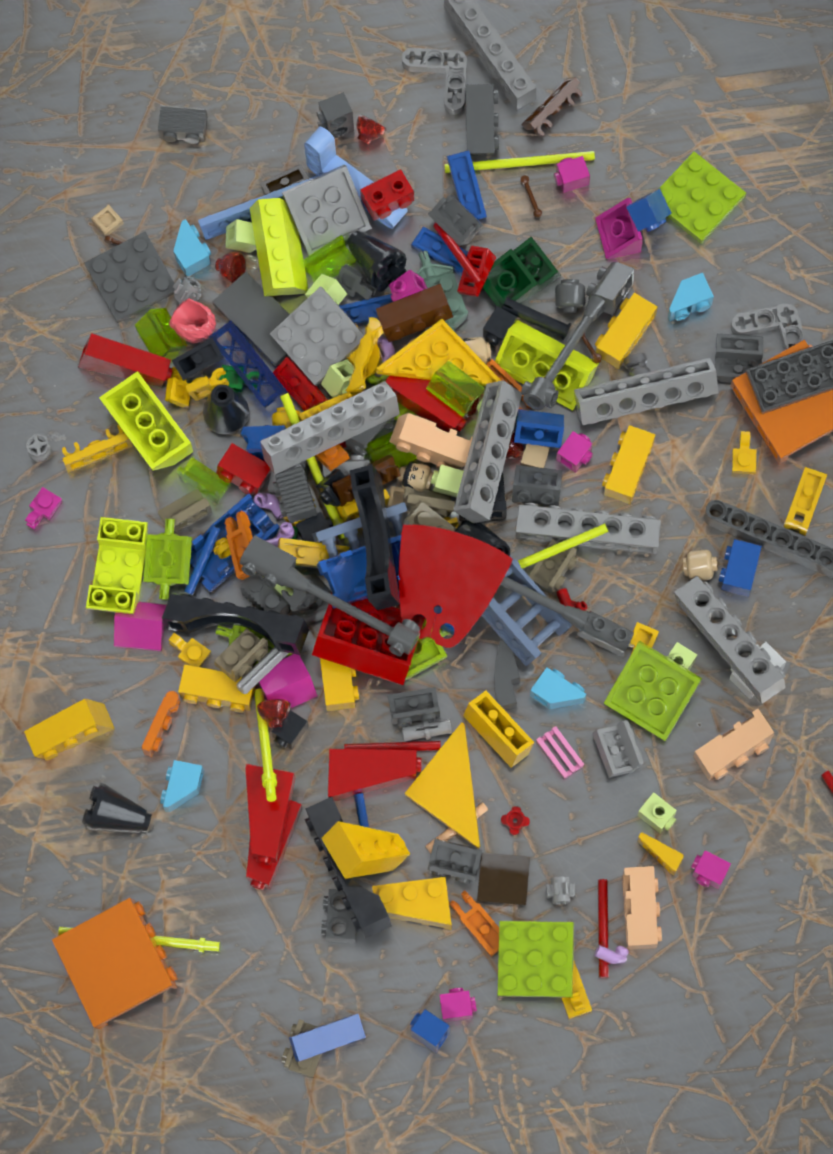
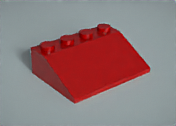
[312,598,425,685]

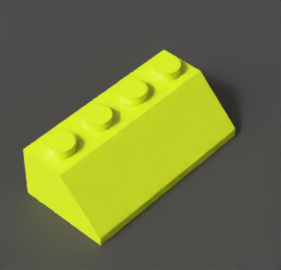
[250,198,308,296]
[495,320,599,411]
[99,371,193,471]

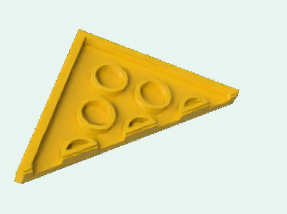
[375,319,501,386]
[404,722,480,849]

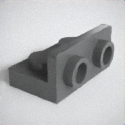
[512,465,563,506]

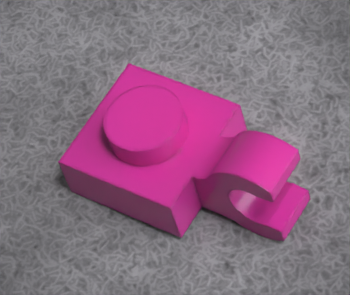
[25,487,63,530]

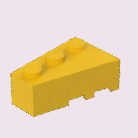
[24,698,115,760]
[321,821,410,879]
[372,877,452,930]

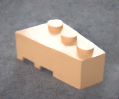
[389,413,473,469]
[693,709,774,781]
[622,866,662,950]

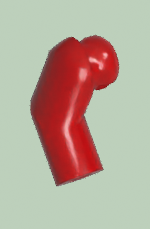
[556,588,588,611]

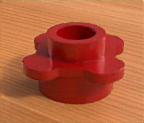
[501,806,530,835]

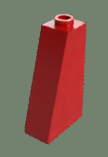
[78,333,173,387]
[386,375,468,433]
[328,749,422,801]
[245,764,296,865]
[246,800,303,891]

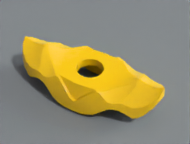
[345,317,383,393]

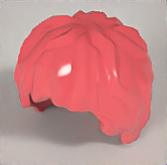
[169,298,216,343]

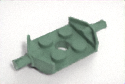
[416,251,468,332]

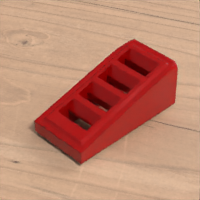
[457,246,496,297]

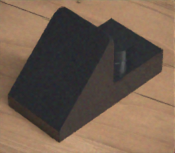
[172,338,224,381]

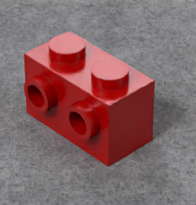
[360,169,414,221]
[216,443,272,496]

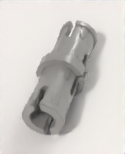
[402,718,452,742]

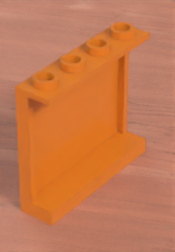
[730,339,833,464]
[52,898,178,1029]

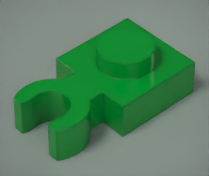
[219,365,261,392]

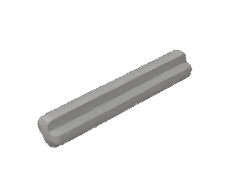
[236,647,288,694]

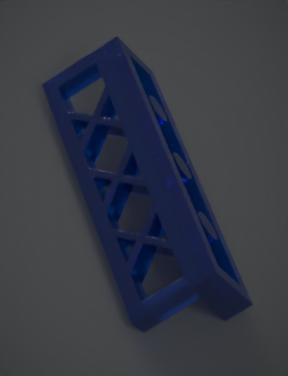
[209,320,288,408]

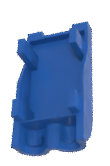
[190,493,280,593]
[317,535,401,609]

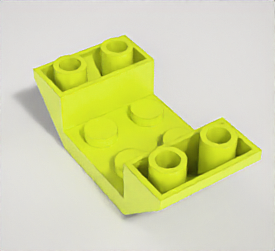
[86,517,148,614]

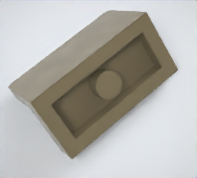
[158,489,212,534]

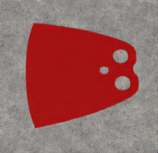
[399,524,513,648]

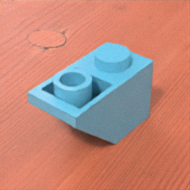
[173,219,211,277]
[668,272,714,321]
[530,667,586,709]
[160,760,204,813]

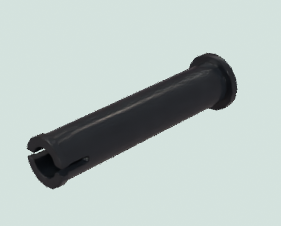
[502,297,571,340]

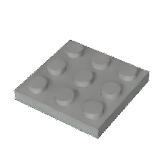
[282,165,372,257]
[270,286,364,386]

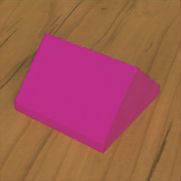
[595,198,643,259]
[114,602,167,651]
[259,654,318,716]

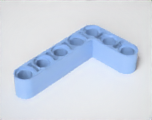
[304,126,408,229]

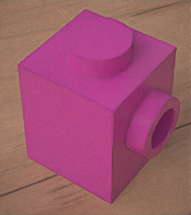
[554,156,590,193]
[389,270,427,302]
[556,431,593,473]
[691,850,731,890]
[440,988,477,1022]

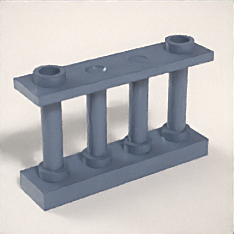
[312,502,407,558]
[481,555,572,666]

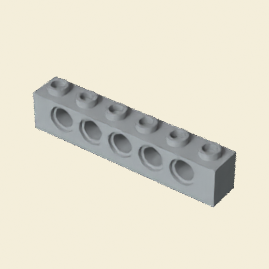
[444,0,536,110]
[574,358,718,425]
[454,380,522,523]
[260,381,400,475]
[516,503,661,554]
[674,576,786,704]

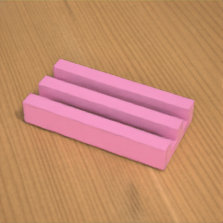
[536,726,584,780]

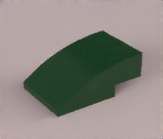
[483,236,562,308]

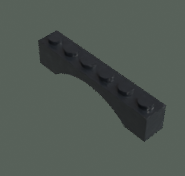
[350,464,400,611]
[162,593,309,655]
[304,797,392,938]

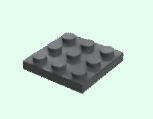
[84,231,175,324]

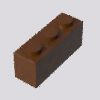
[376,283,453,342]

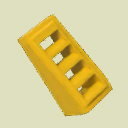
[637,832,684,876]

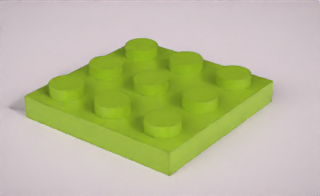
[659,151,746,244]
[604,641,702,741]
[497,921,574,998]

